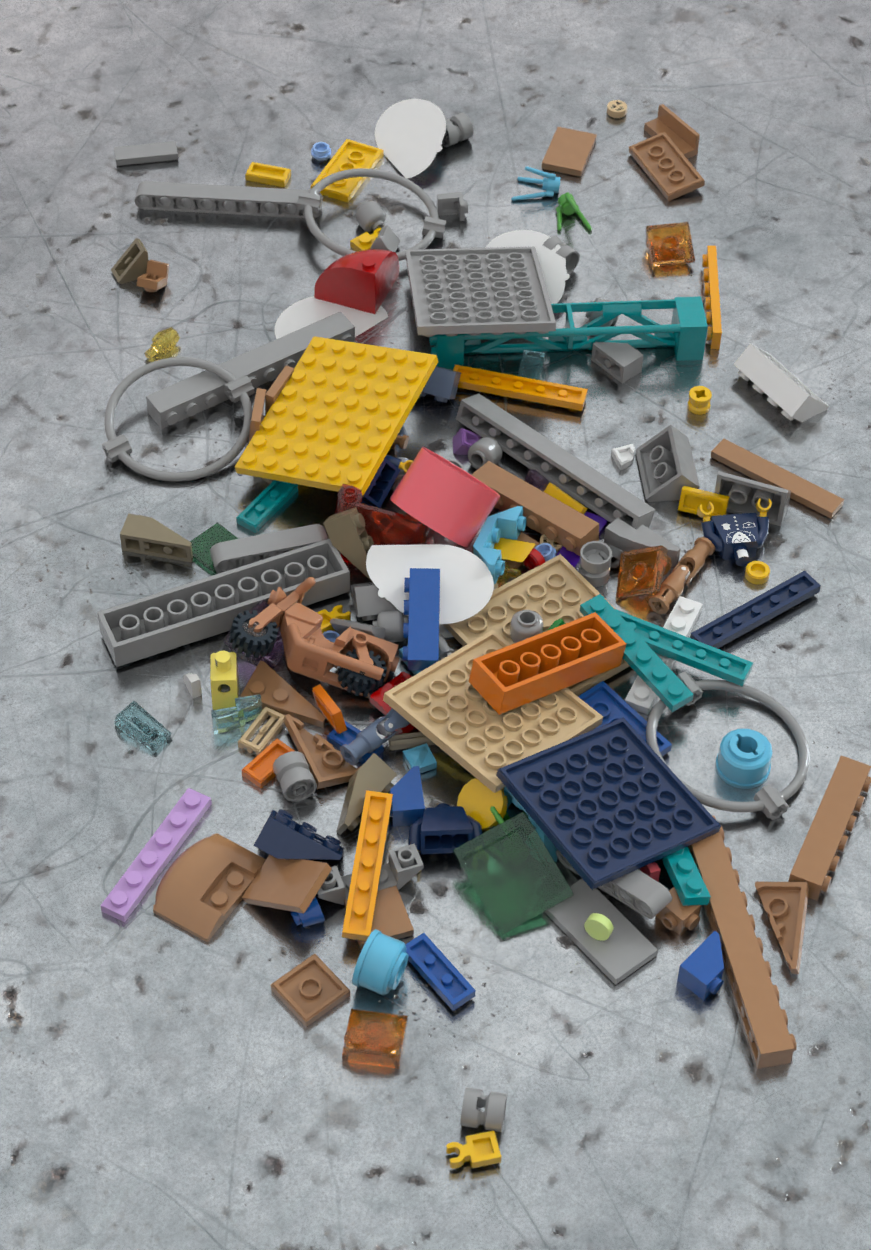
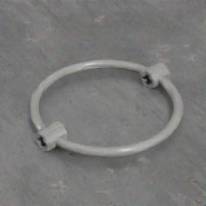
[297,168,446,261]
[102,357,255,482]
[646,671,810,820]

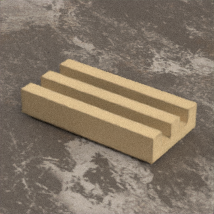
[238,706,285,756]

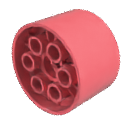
[390,447,501,548]

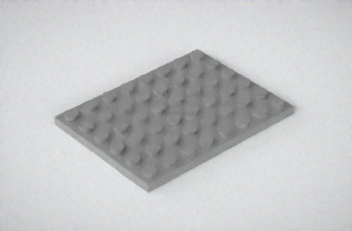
[405,247,556,337]

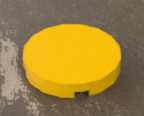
[457,778,508,831]

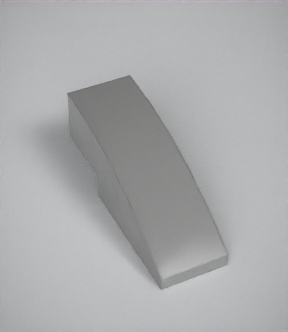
[604,518,681,567]

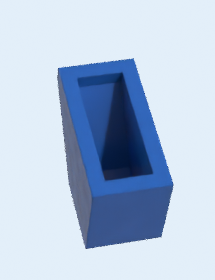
[390,766,425,827]
[677,931,724,1000]

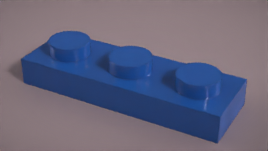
[405,933,476,1011]

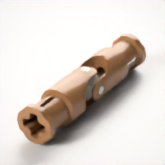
[648,537,715,614]

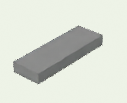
[114,141,178,166]

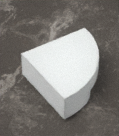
[611,444,635,470]
[183,673,202,699]

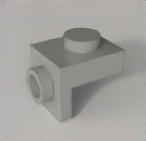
[437,192,468,221]

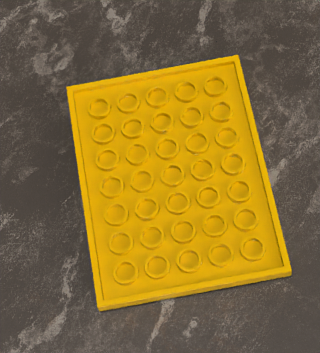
[235,336,438,496]

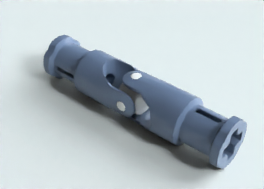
[340,708,410,766]

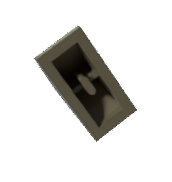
[111,238,149,284]

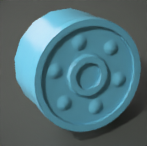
[715,729,772,789]
[352,929,409,996]

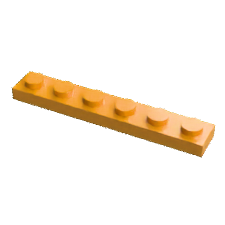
[702,245,722,349]
[453,364,588,411]
[342,790,393,941]

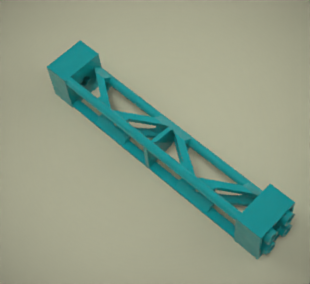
[430,296,708,369]

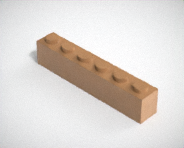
[472,461,599,556]
[788,755,871,901]

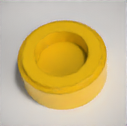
[745,561,770,585]

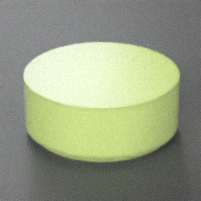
[584,913,614,941]

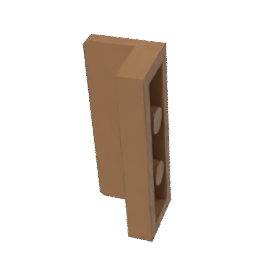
[644,104,700,159]

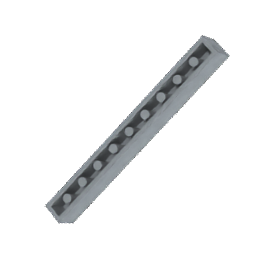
[146,311,355,429]
[456,394,656,529]

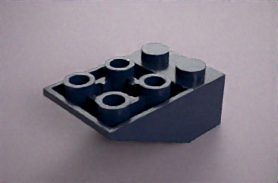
[253,809,344,860]

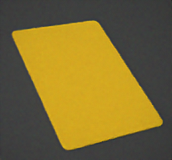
[494,538,536,562]

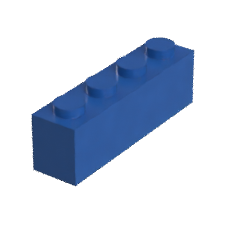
[403,568,440,671]

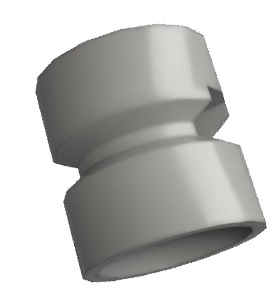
[442,112,473,148]
[543,236,580,274]
[579,541,612,587]
[273,751,317,802]
[460,1087,507,1133]

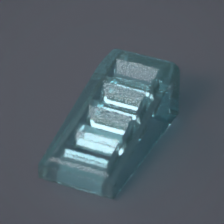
[114,701,172,751]

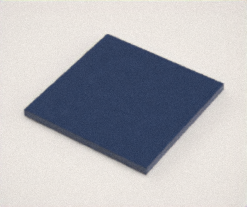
[496,717,721,890]

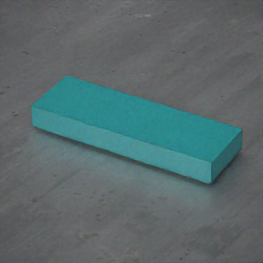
[236,480,298,533]

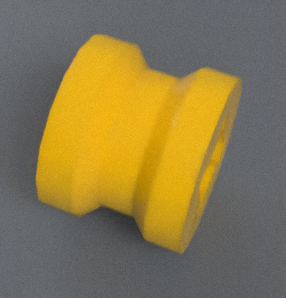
[687,386,712,415]

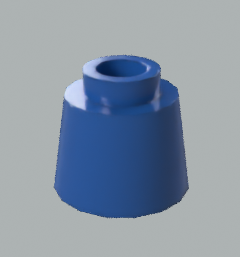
[290,897,325,928]

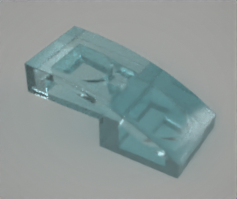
[211,694,262,735]

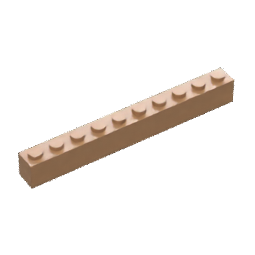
[687,815,797,1069]

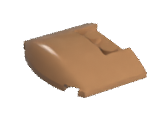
[153,833,266,943]

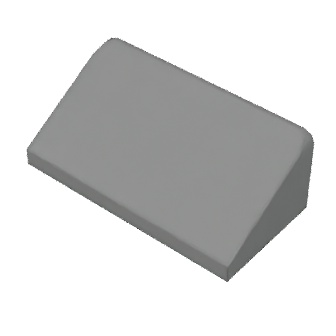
[330,618,386,640]

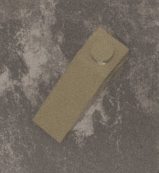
[120,513,193,563]

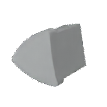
[370,225,400,252]

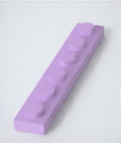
[101,788,212,922]

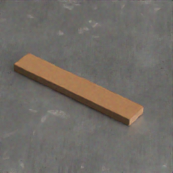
[710,438,844,518]

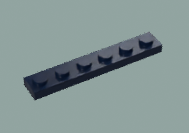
[690,571,821,649]

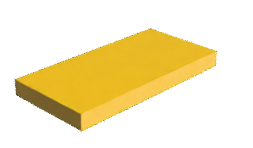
[311,139,384,203]

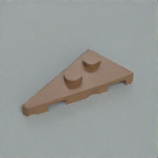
[240,660,326,728]
[284,714,361,789]
[755,882,809,974]

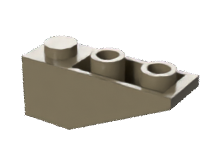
[323,507,374,581]
[336,753,397,835]

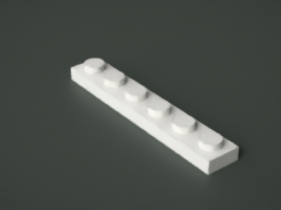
[625,596,703,715]

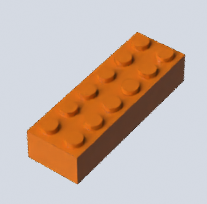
[469,612,626,715]

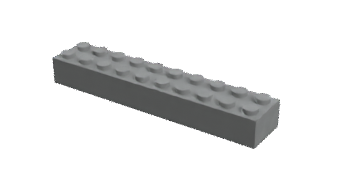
[97,539,350,667]

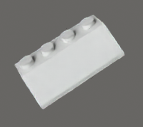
[733,343,829,422]

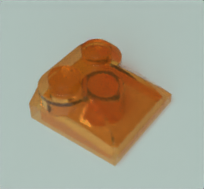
[645,222,695,267]
[616,545,672,599]
[342,1009,408,1069]

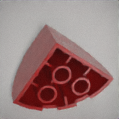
[314,249,399,314]

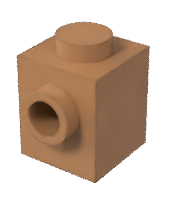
[656,887,701,936]

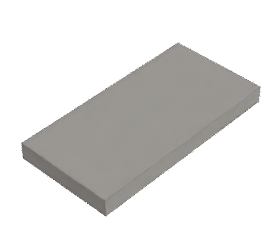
[543,879,658,985]

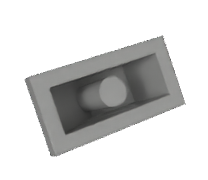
[591,342,643,384]

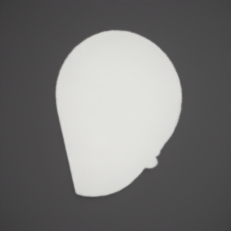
[375,99,446,179]
[485,230,570,304]
[274,296,388,339]
[366,544,494,625]

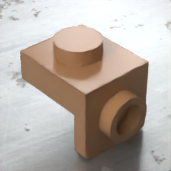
[137,260,169,292]

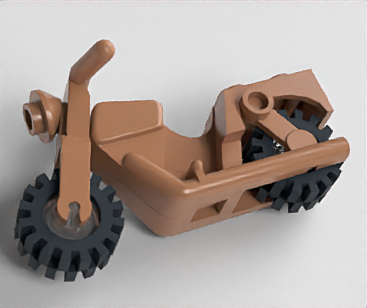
[229,577,400,699]

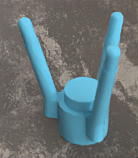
[511,166,560,201]

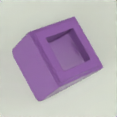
[452,428,481,455]

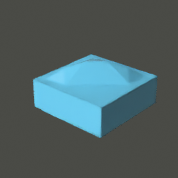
[403,743,437,773]

